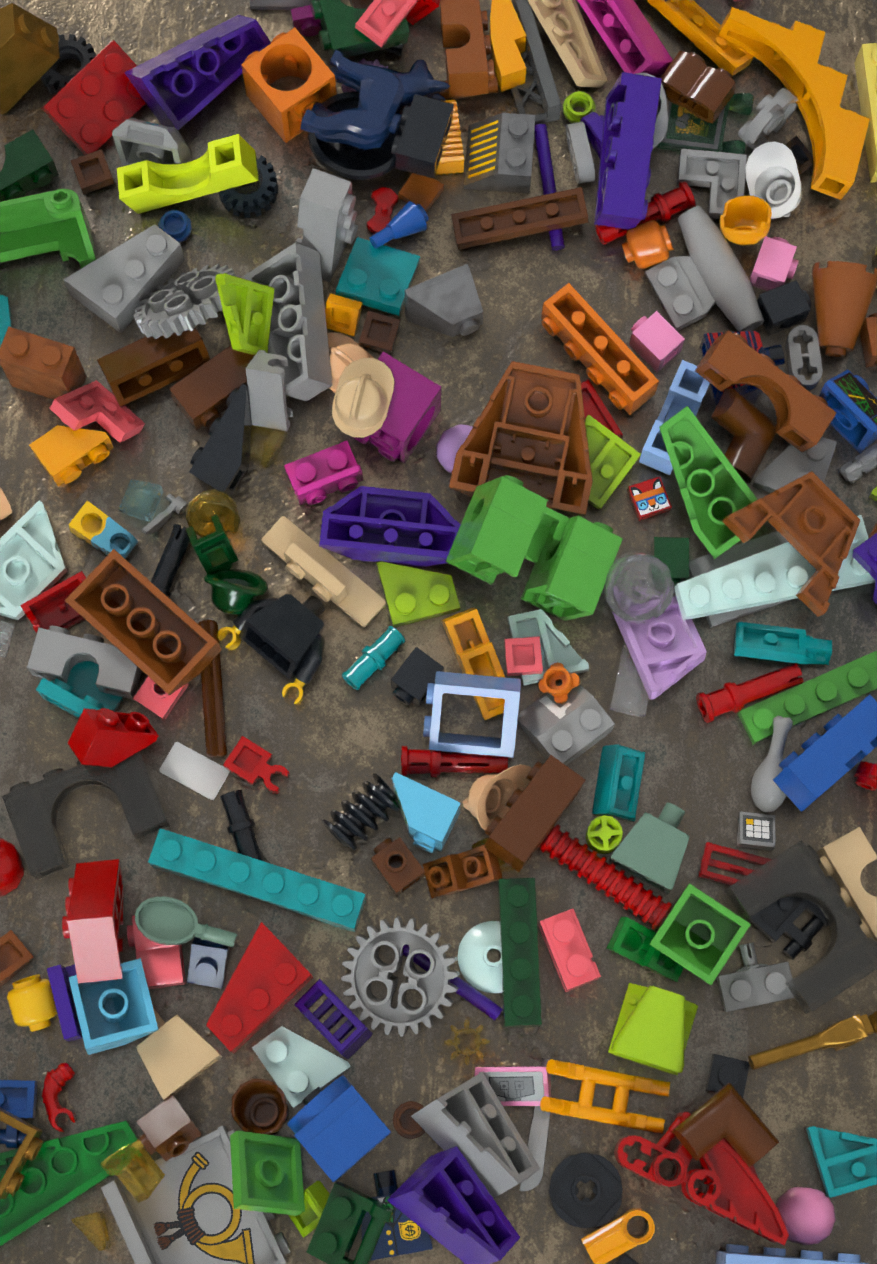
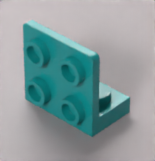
[36,661,124,718]

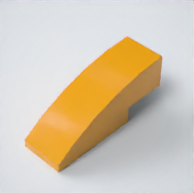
[489,0,526,92]
[441,607,506,720]

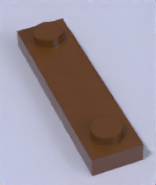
[451,187,589,250]

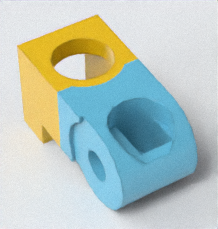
[69,500,138,559]

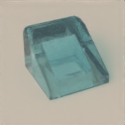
[118,479,163,522]

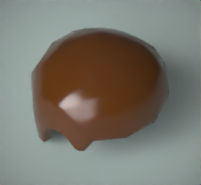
[231,1078,289,1135]

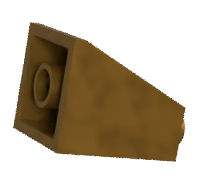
[0,3,60,115]

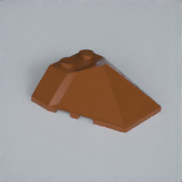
[449,361,593,516]

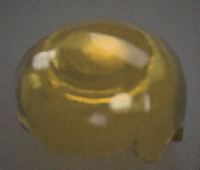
[186,489,241,538]

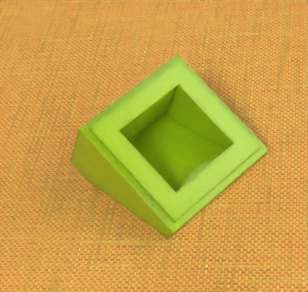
[288,1180,330,1238]

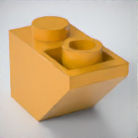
[29,425,114,487]

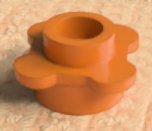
[538,662,580,704]

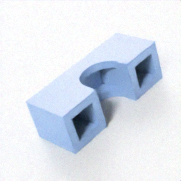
[639,360,710,475]

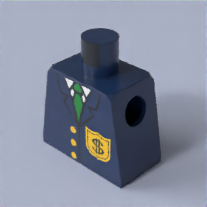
[362,1170,433,1261]

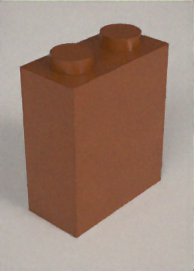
[0,327,87,400]

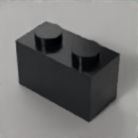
[391,94,454,179]

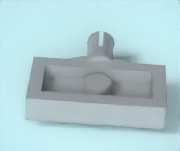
[716,942,796,1012]

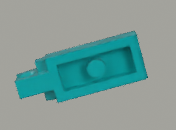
[734,622,832,665]

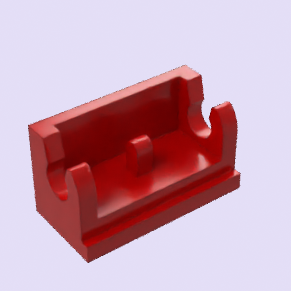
[20,571,86,633]

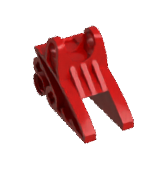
[614,1112,789,1246]

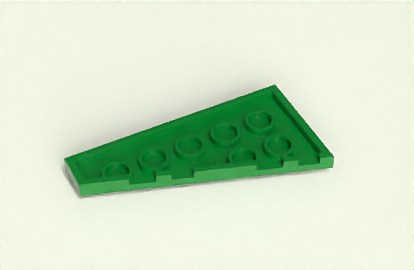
[0,1121,147,1247]

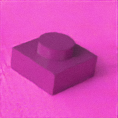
[290,5,322,37]

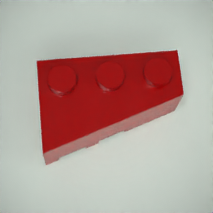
[206,922,313,1054]

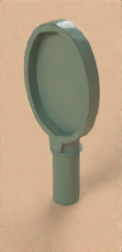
[135,896,237,948]

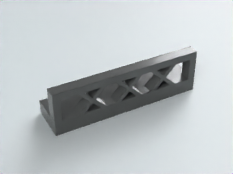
[487,0,561,125]

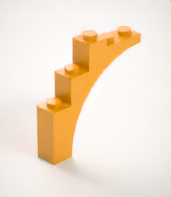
[718,7,870,200]

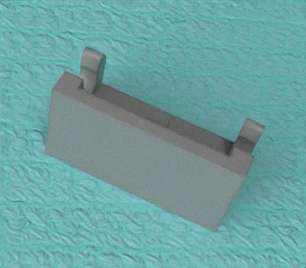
[246,350,293,431]

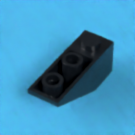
[189,383,252,496]

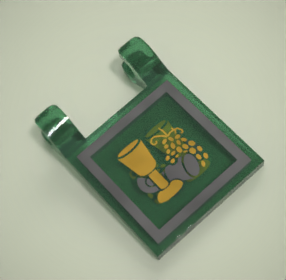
[656,93,754,154]

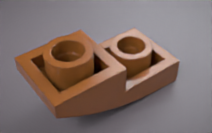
[423,845,503,899]

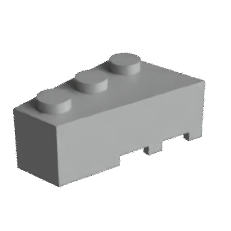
[296,168,358,282]
[63,224,185,333]
[411,1072,540,1198]

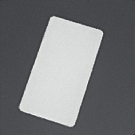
[159,742,230,800]

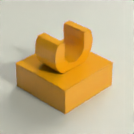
[325,293,362,337]

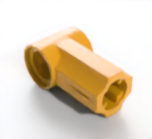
[581,1208,655,1264]

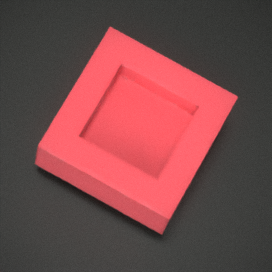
[504,636,543,676]

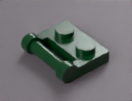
[306,1182,394,1264]

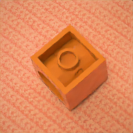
[241,27,337,143]

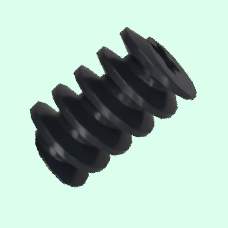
[321,773,400,850]

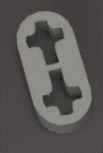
[566,121,595,184]
[785,325,823,390]

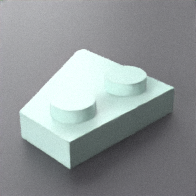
[252,1026,351,1108]

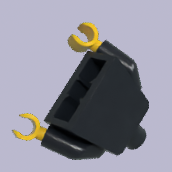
[217,594,325,704]

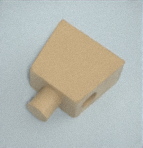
[136,1008,223,1100]

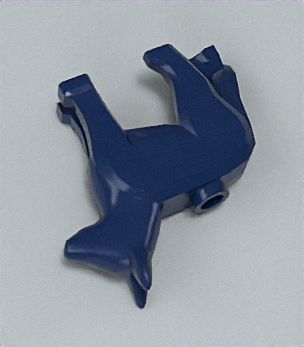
[300,50,450,150]

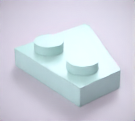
[507,609,589,686]

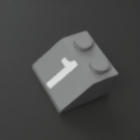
[517,682,615,766]

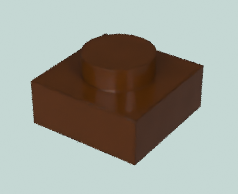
[70,149,114,195]
[359,311,400,355]

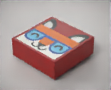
[627,476,672,521]

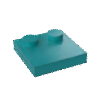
[336,237,420,316]

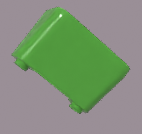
[0,189,96,268]

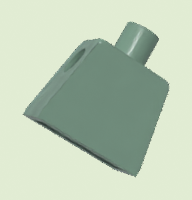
[608,802,690,895]

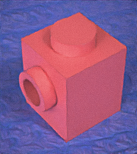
[133,677,189,719]

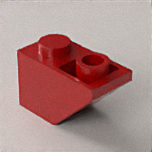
[68,708,159,767]

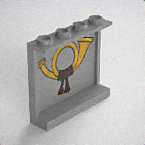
[101,1126,291,1264]

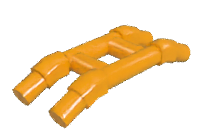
[540,1059,671,1134]

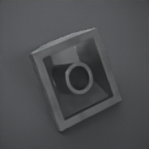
[405,264,483,337]

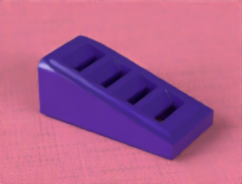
[294,979,373,1059]

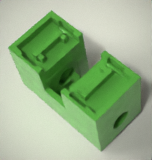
[446,475,623,621]

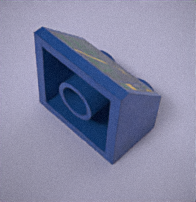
[819,370,877,454]

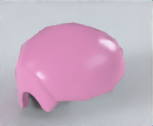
[776,1187,836,1245]

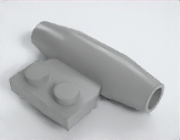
[645,206,764,334]

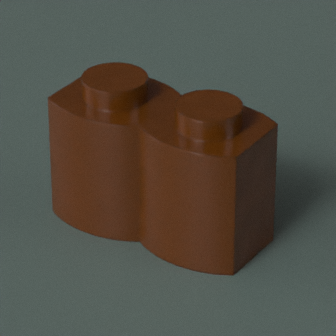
[660,50,736,124]

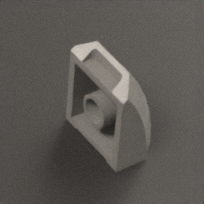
[112,118,192,166]

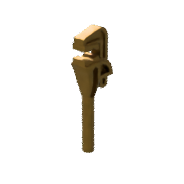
[748,1011,877,1070]

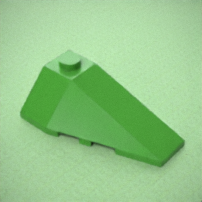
[659,406,758,559]

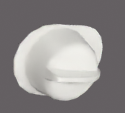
[745,141,802,219]

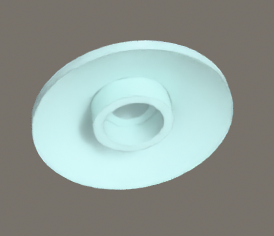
[458,921,502,993]

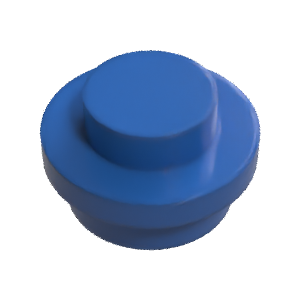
[158,210,192,243]

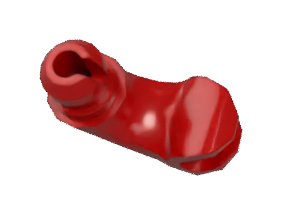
[42,1062,76,1132]

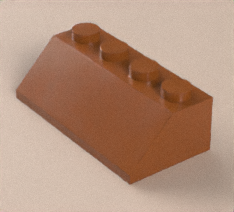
[65,549,222,695]

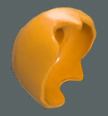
[720,196,772,246]

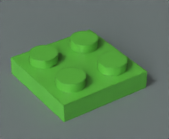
[230,1131,305,1216]

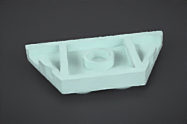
[0,500,67,620]

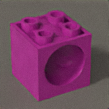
[353,352,442,464]

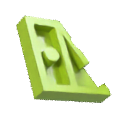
[215,273,274,355]
[585,415,641,510]
[376,561,460,628]

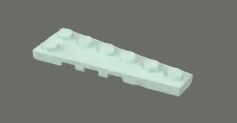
[674,515,876,621]

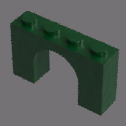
[310,0,410,59]

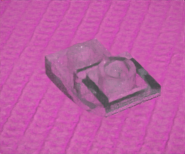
[610,644,649,718]

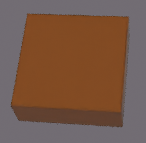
[398,173,444,213]

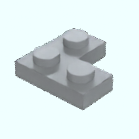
[677,149,747,219]

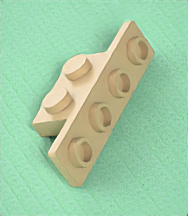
[262,516,386,627]

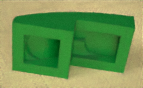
[606,916,684,982]

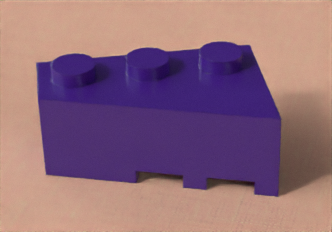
[387,1146,520,1264]

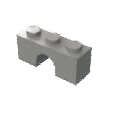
[27,626,142,700]

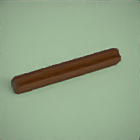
[198,620,227,758]

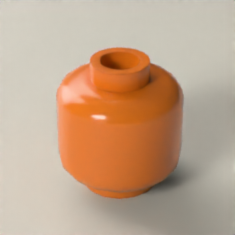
[622,220,674,270]

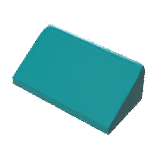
[592,744,645,821]

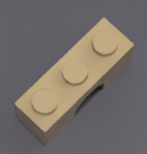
[817,827,877,945]

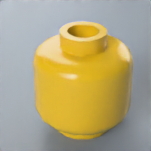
[7,974,57,1032]

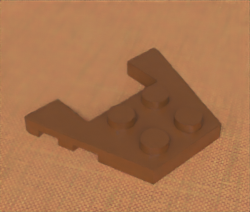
[722,471,860,617]

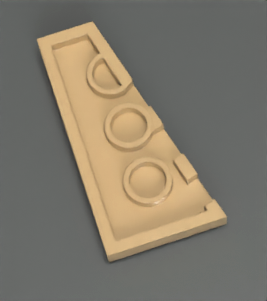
[527,0,608,88]

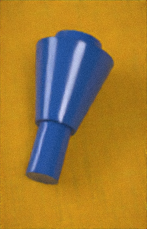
[369,201,429,249]

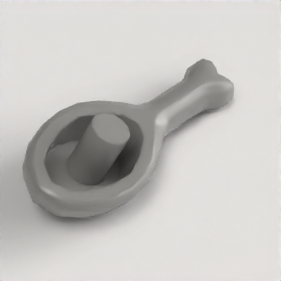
[751,715,793,813]

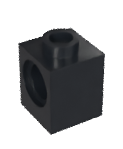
[757,280,811,336]
[391,647,444,707]

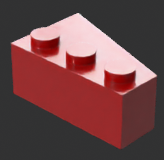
[62,859,124,984]

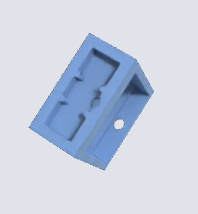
[423,671,521,758]

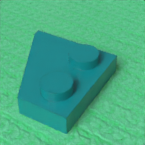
[806,1126,877,1198]

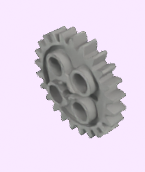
[133,264,236,339]
[341,916,460,1036]

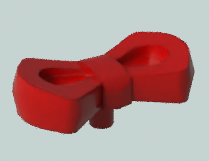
[366,187,399,234]

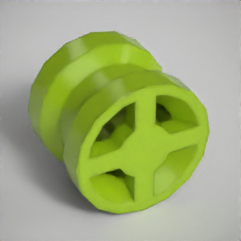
[585,815,623,855]

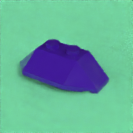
[319,486,461,567]

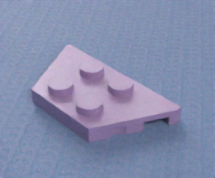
[605,585,707,700]

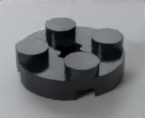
[548,1152,623,1229]

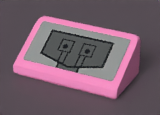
[475,1067,551,1106]

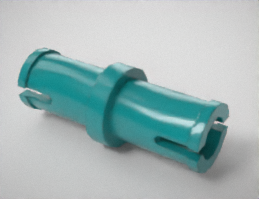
[342,626,406,690]

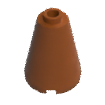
[812,261,877,357]

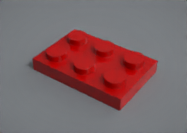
[41,40,146,155]

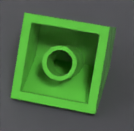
[649,883,751,985]

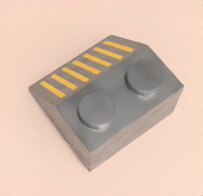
[464,113,535,193]

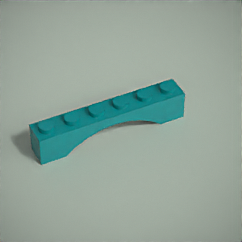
[148,828,367,933]

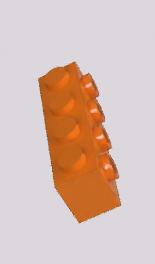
[541,283,659,415]

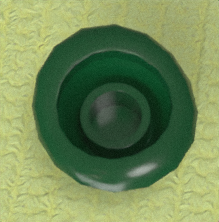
[204,569,268,615]

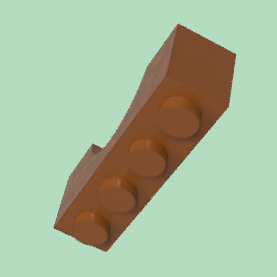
[695,330,837,452]

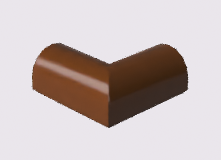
[711,388,777,483]
[672,1082,779,1167]

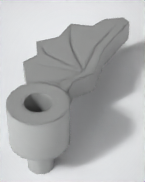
[141,494,189,535]

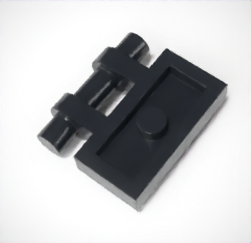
[747,865,840,960]

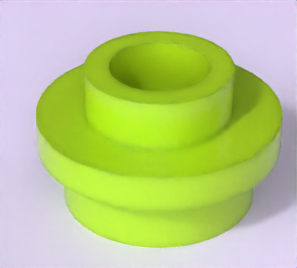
[563,91,596,123]

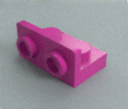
[284,440,363,505]

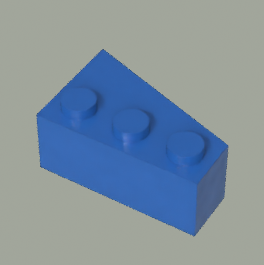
[773,695,877,812]

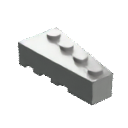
[244,242,332,401]

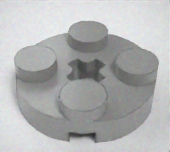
[738,88,798,151]

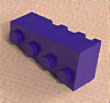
[124,15,271,130]
[594,72,662,230]

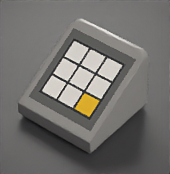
[736,811,776,851]

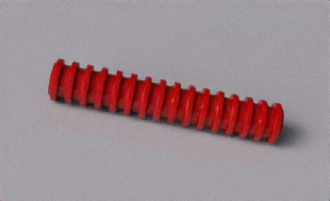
[540,824,672,930]

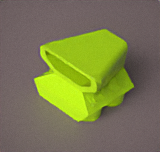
[608,983,698,1076]

